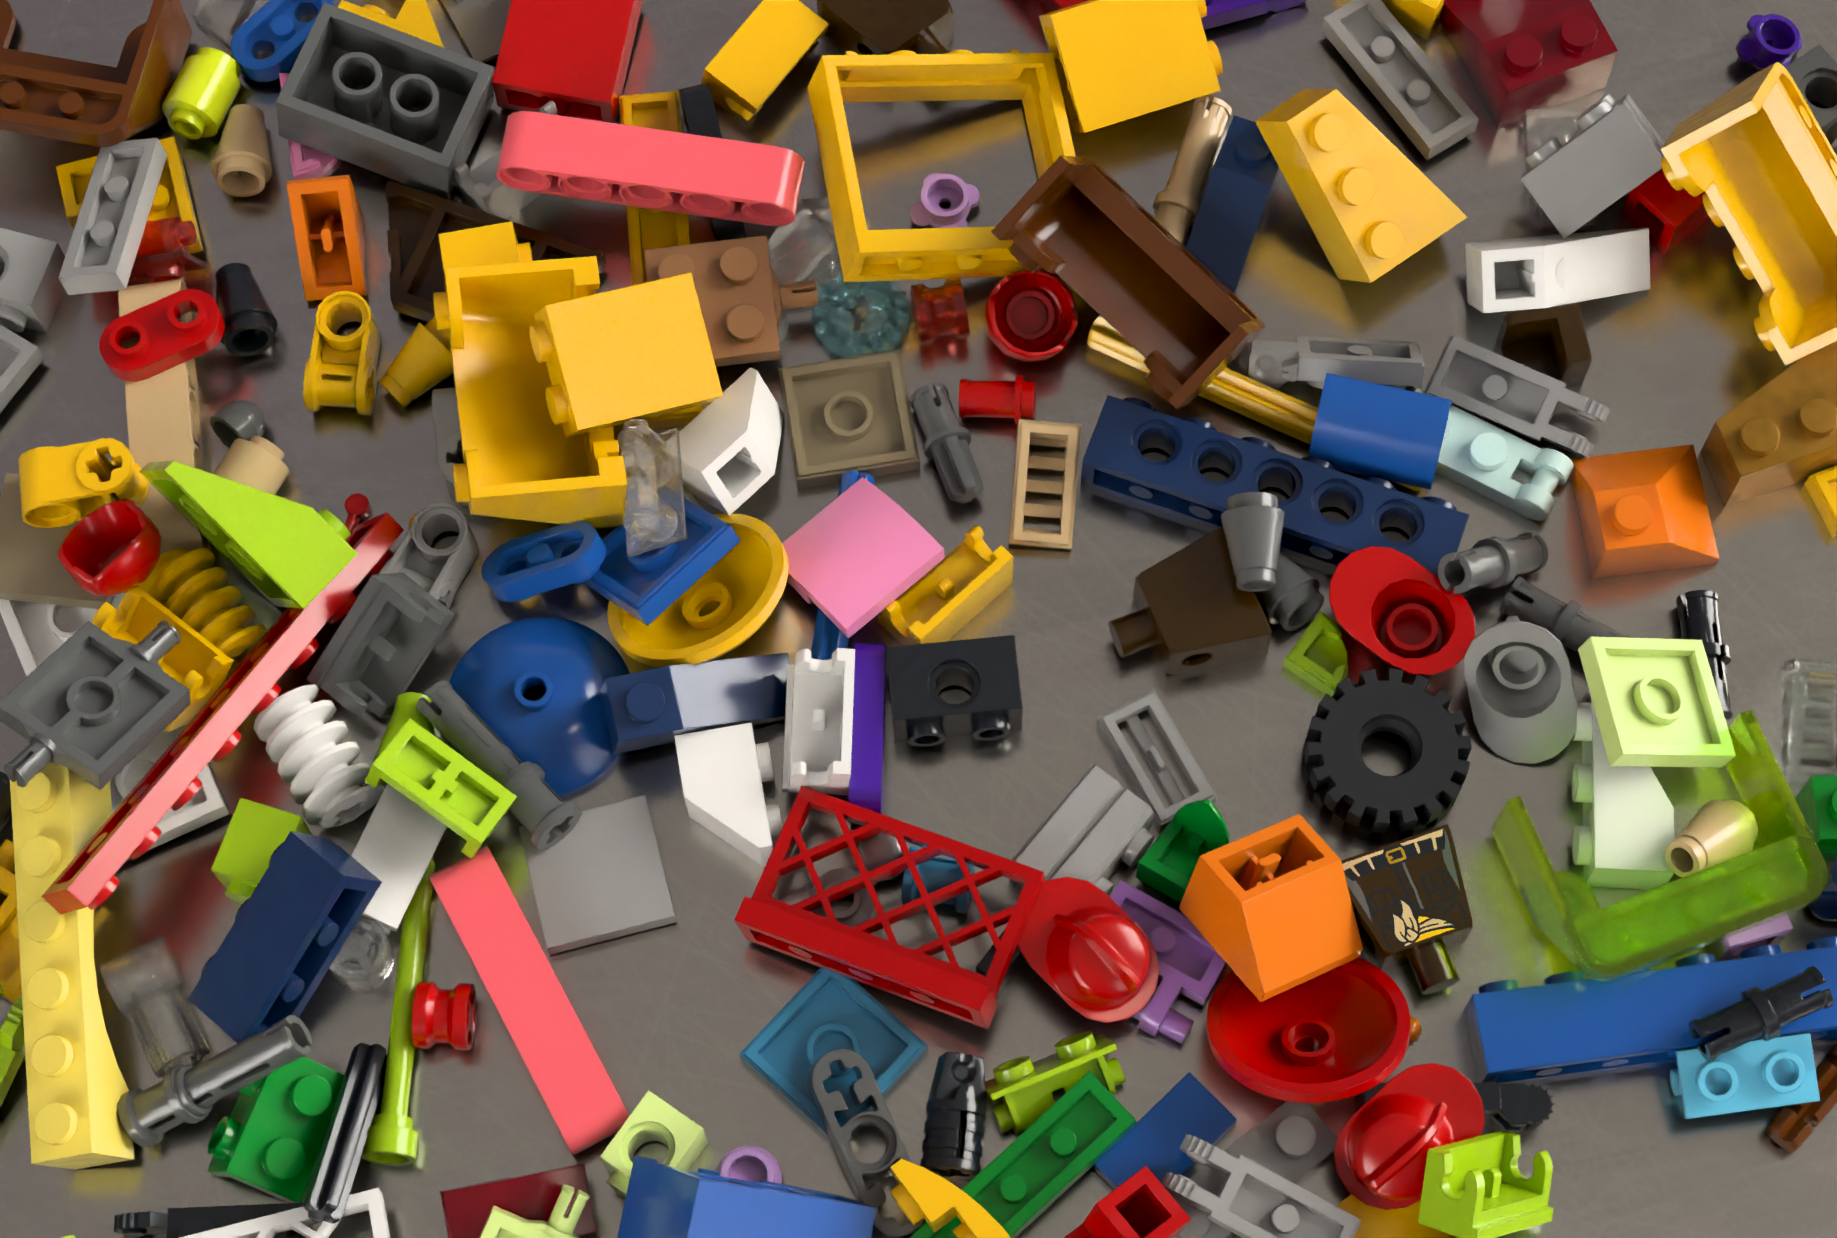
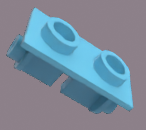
[1670,1033,1820,1119]

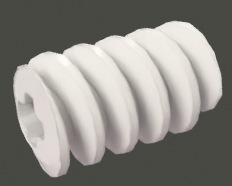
[253,684,384,829]

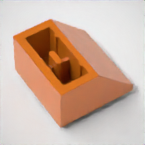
[1179,814,1363,1002]

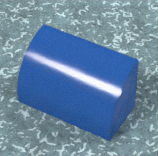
[1308,373,1452,490]

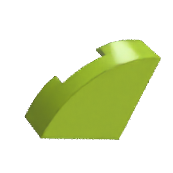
[1283,611,1348,697]

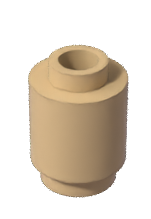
[213,435,289,495]

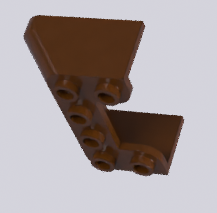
[0,0,193,147]

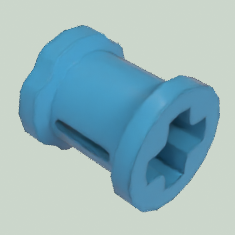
[901,846,975,914]

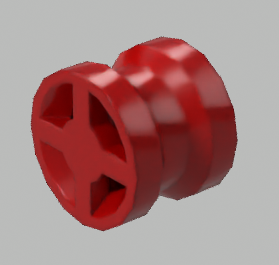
[412,981,477,1051]

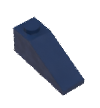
[1186,115,1283,295]
[599,652,791,755]

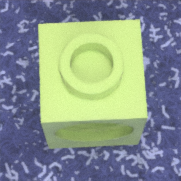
[600,1090,708,1198]

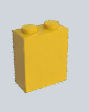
[1039,0,1223,133]
[529,272,723,437]

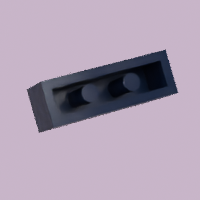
[188,831,382,1043]

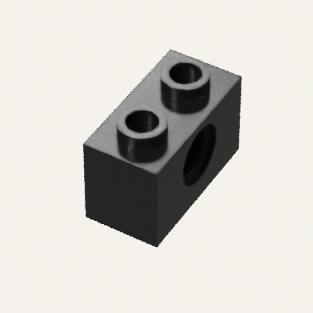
[886,635,1023,747]

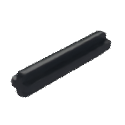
[303,1043,387,1224]

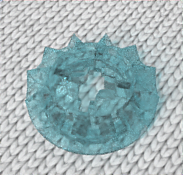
[812,269,910,358]

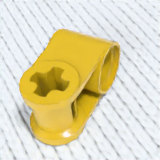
[303,291,381,416]
[18,438,150,528]

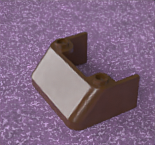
[991,155,1265,409]

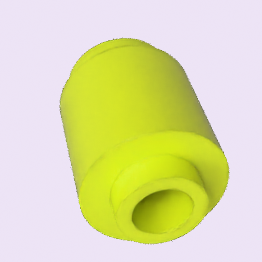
[162,47,241,140]

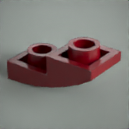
[440,1164,596,1238]

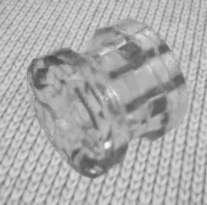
[329,915,395,992]

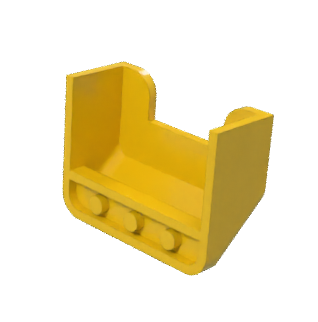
[1660,62,1837,366]

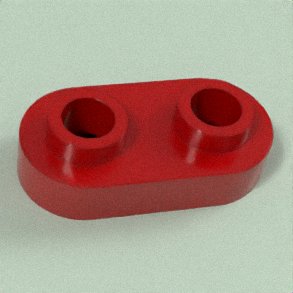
[99,289,225,382]

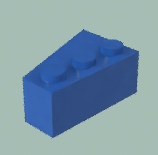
[617,1155,877,1238]

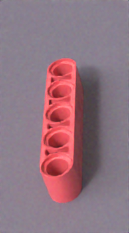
[496,111,805,226]
[428,846,629,1156]

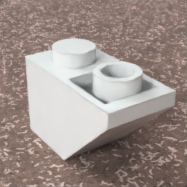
[661,367,785,516]
[674,722,783,867]

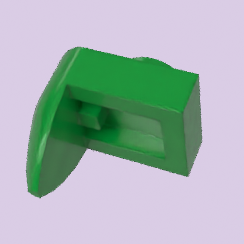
[1135,799,1230,903]

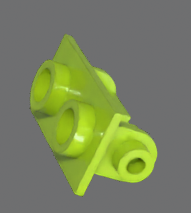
[985,1031,1126,1134]

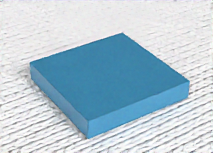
[739,968,928,1142]

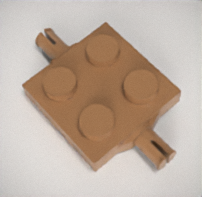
[644,235,819,367]

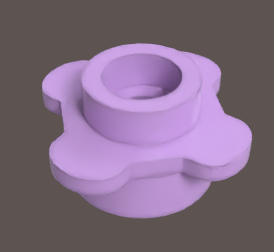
[910,173,980,228]

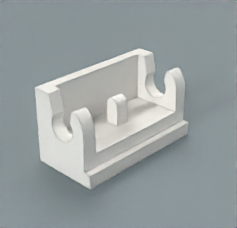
[782,648,855,795]
[351,783,447,935]

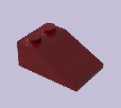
[1439,0,1618,128]

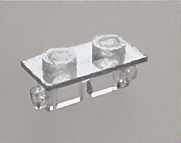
[618,419,687,557]

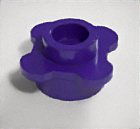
[1736,14,1803,69]

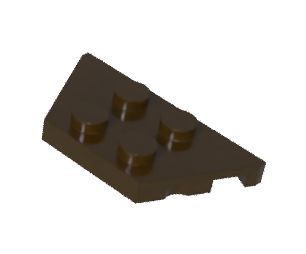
[385,180,606,322]

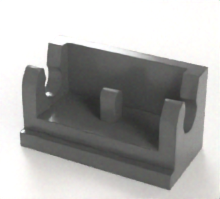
[306,573,455,718]

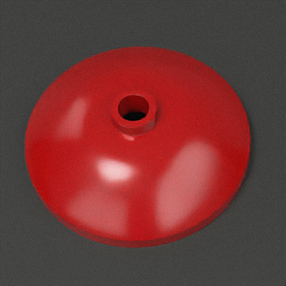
[1207,957,1411,1103]

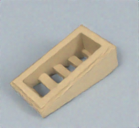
[1008,419,1081,550]

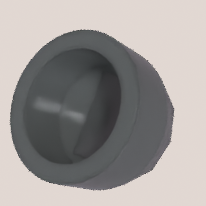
[210,399,265,448]

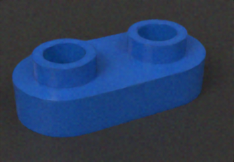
[231,0,335,82]
[481,520,606,602]

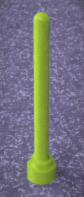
[362,857,435,1165]

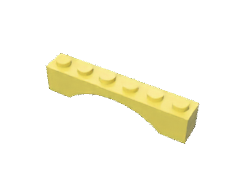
[10,762,134,1170]

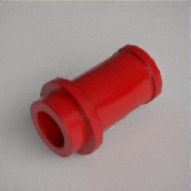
[958,375,1036,425]

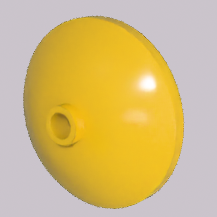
[607,513,789,667]

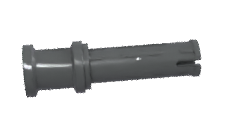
[416,680,582,851]
[118,1015,312,1148]

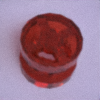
[910,277,970,345]

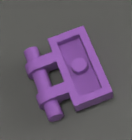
[1110,880,1227,1044]

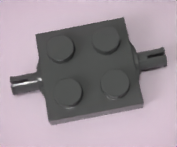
[0,621,190,790]

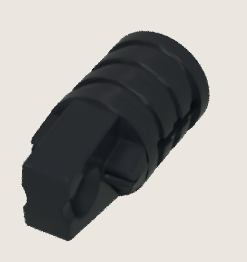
[920,1052,987,1180]

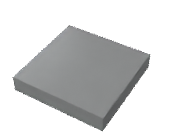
[519,795,677,955]

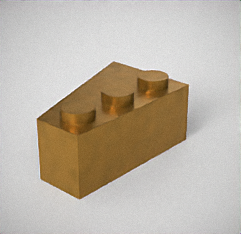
[1700,341,1837,506]

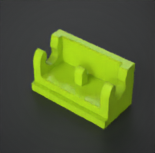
[364,718,517,859]
[1418,1130,1554,1238]

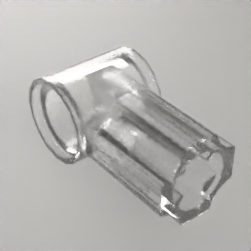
[99,935,211,1078]

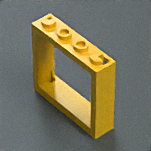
[807,49,1075,282]

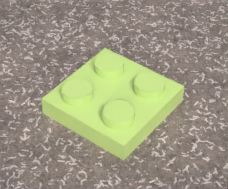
[1578,636,1736,768]

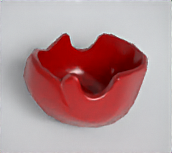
[984,269,1078,362]
[58,499,162,597]

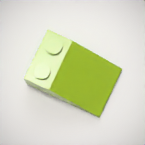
[139,460,358,609]

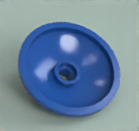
[449,617,630,798]

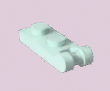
[1415,388,1574,521]

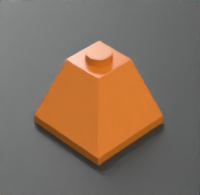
[1571,444,1719,579]

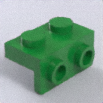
[207,1057,344,1203]

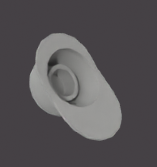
[1464,616,1578,764]

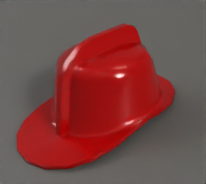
[1329,546,1475,675]
[1018,877,1159,1023]
[1334,1063,1485,1210]

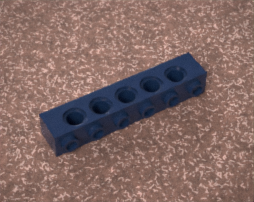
[1081,395,1469,578]

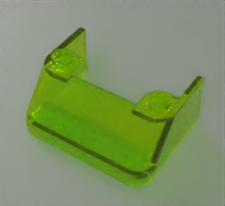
[1491,709,1828,981]

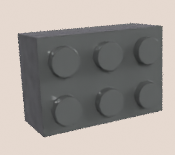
[276,2,494,200]

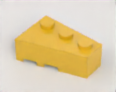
[1255,89,1468,283]

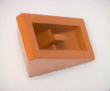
[286,175,367,301]

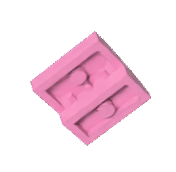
[782,477,945,639]

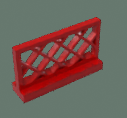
[734,785,1045,1029]

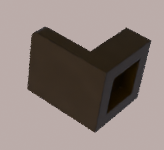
[1496,303,1593,388]

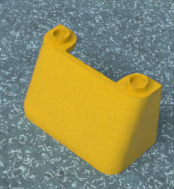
[433,256,627,529]

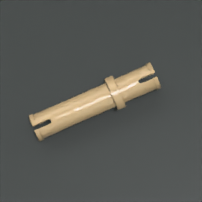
[1153,95,1232,245]

